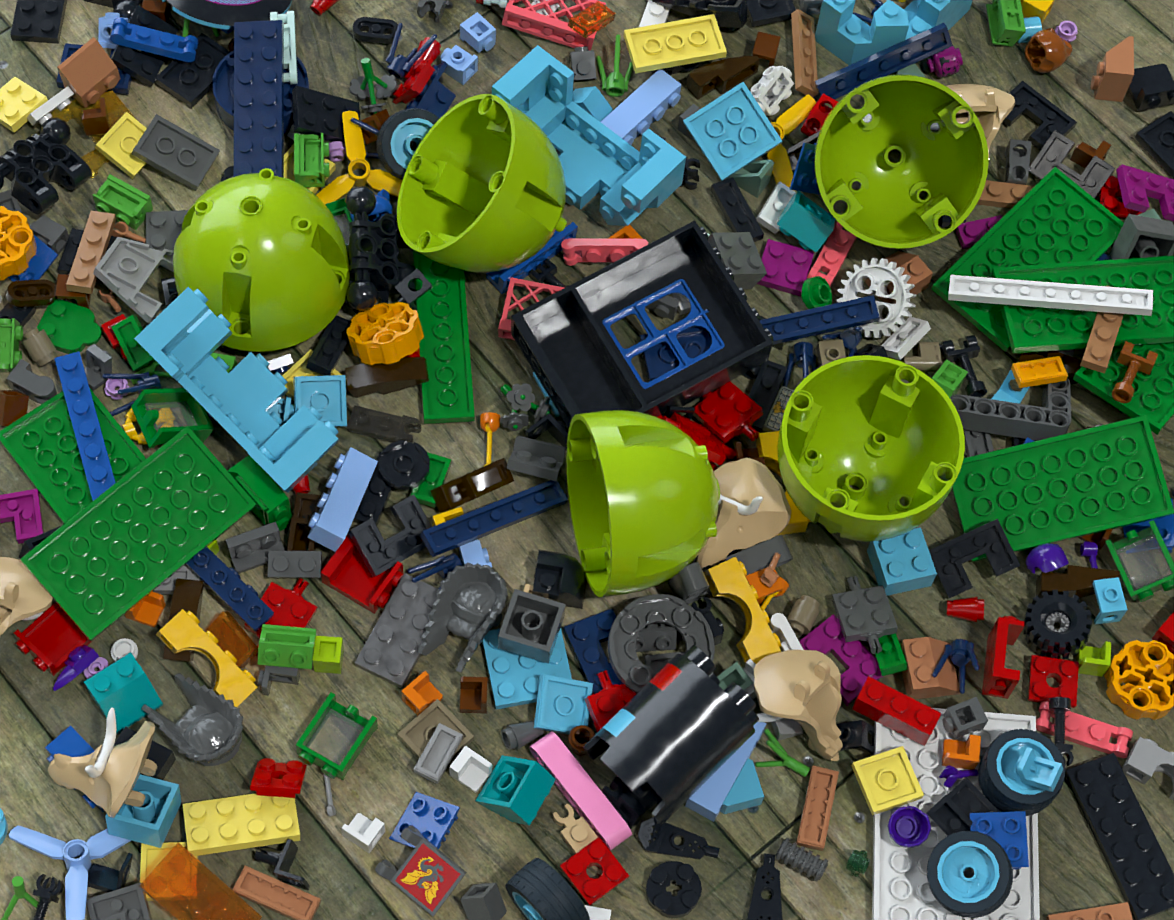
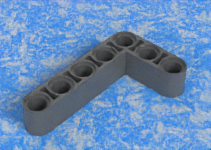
[950,378,1071,441]
[668,535,793,604]

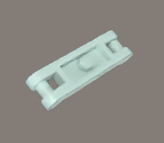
[270,11,298,84]

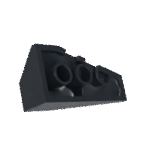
[652,0,747,30]

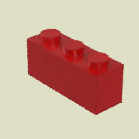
[852,676,942,746]

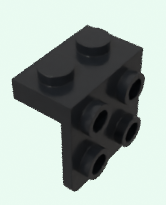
[1128,64,1174,111]

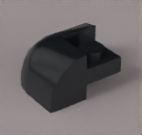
[532,549,586,609]

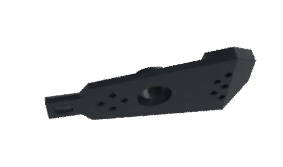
[638,817,720,859]
[747,853,783,920]

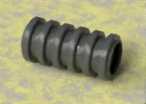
[775,838,828,882]

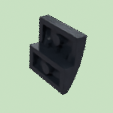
[926,777,999,836]

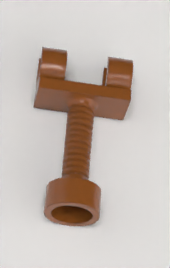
[1112,341,1158,403]

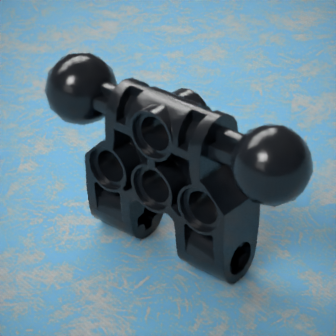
[0,118,92,214]
[345,186,416,311]

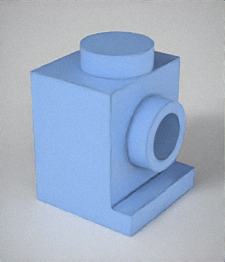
[98,12,128,49]
[460,12,496,53]
[441,45,478,85]
[459,539,492,568]

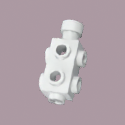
[751,66,794,116]

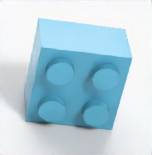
[867,527,937,596]
[105,774,181,848]

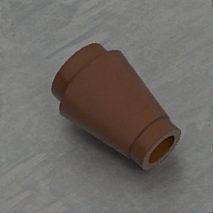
[569,725,595,756]

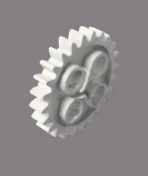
[837,258,916,338]

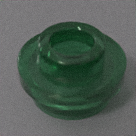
[846,849,870,877]

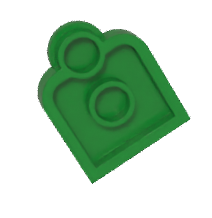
[37,298,102,354]

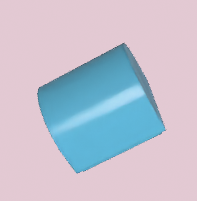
[1017,16,1042,43]

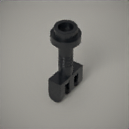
[528,258,570,288]

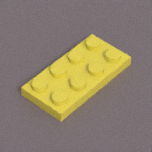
[624,14,727,74]
[182,793,301,857]

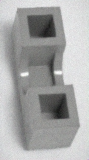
[1122,737,1174,801]

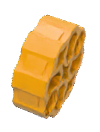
[0,206,37,281]
[347,302,424,365]
[1104,640,1174,720]

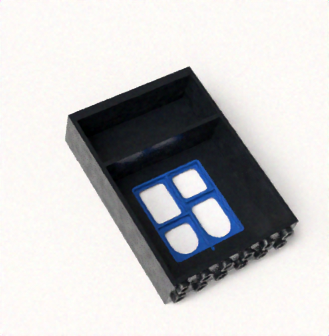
[511,220,774,430]

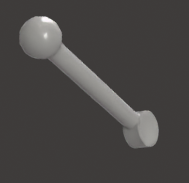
[321,768,336,817]

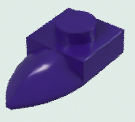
[53,645,99,691]

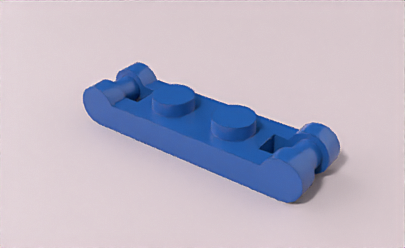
[110,17,198,62]

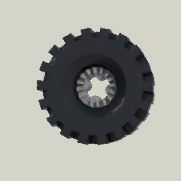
[1023,590,1092,659]

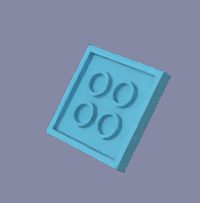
[683,82,782,181]
[482,628,572,709]

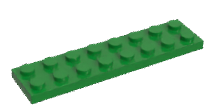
[413,250,475,424]

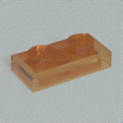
[568,1,616,38]
[207,611,258,669]

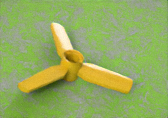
[767,95,816,191]
[316,111,403,204]

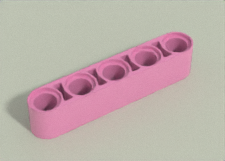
[529,731,632,851]

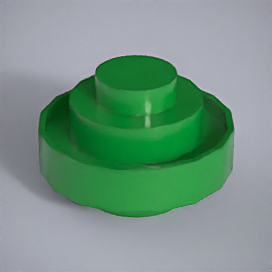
[801,276,832,309]

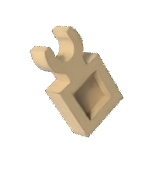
[553,804,598,854]

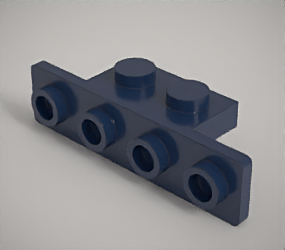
[405,61,456,118]
[186,547,274,631]

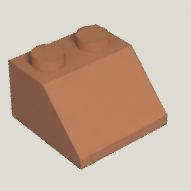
[1091,36,1134,102]
[57,37,121,108]
[865,251,933,307]
[900,637,960,699]

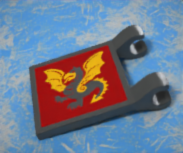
[375,825,467,916]

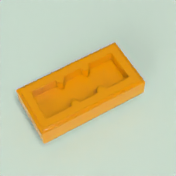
[1011,356,1068,388]

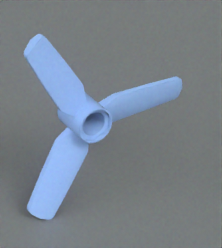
[9,826,131,920]

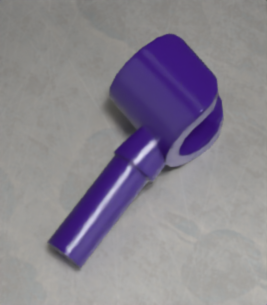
[1080,542,1098,568]
[939,765,978,788]

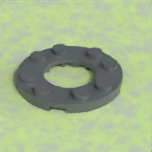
[608,594,715,693]

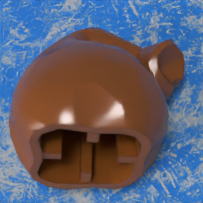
[1025,28,1073,73]

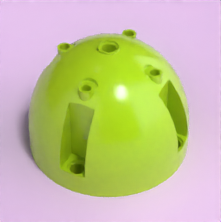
[814,74,989,249]
[397,94,567,273]
[173,168,350,352]
[777,355,965,542]
[567,410,720,597]

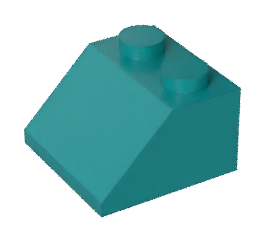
[777,191,836,252]
[84,652,163,734]
[475,755,556,826]

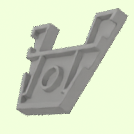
[93,237,174,324]

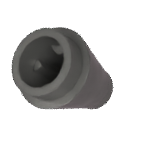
[501,720,543,751]

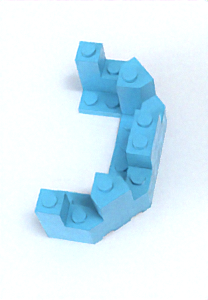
[815,0,972,65]
[492,45,686,226]
[134,287,339,493]

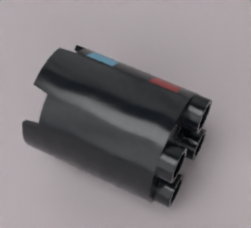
[583,645,759,826]

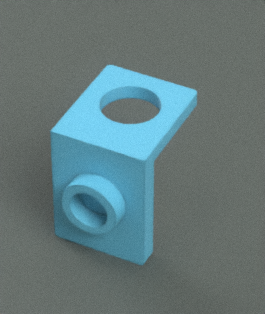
[991,370,1030,404]
[1093,577,1128,624]

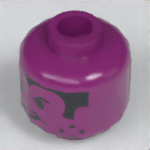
[927,46,963,78]

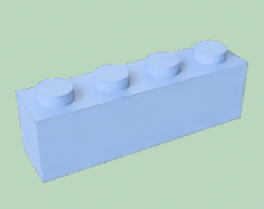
[601,69,681,145]
[307,447,378,552]
[685,722,767,822]

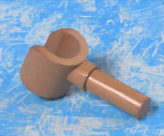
[111,222,146,243]
[99,289,121,312]
[760,553,781,588]

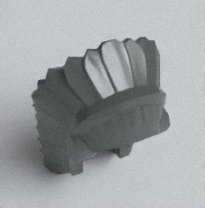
[418,562,508,673]
[142,673,244,766]

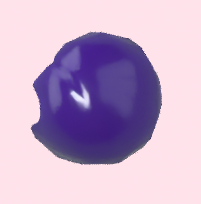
[1026,543,1069,574]
[887,806,931,848]

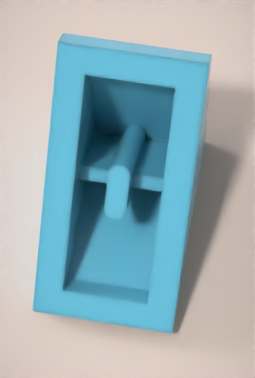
[572,86,613,122]
[720,758,764,814]

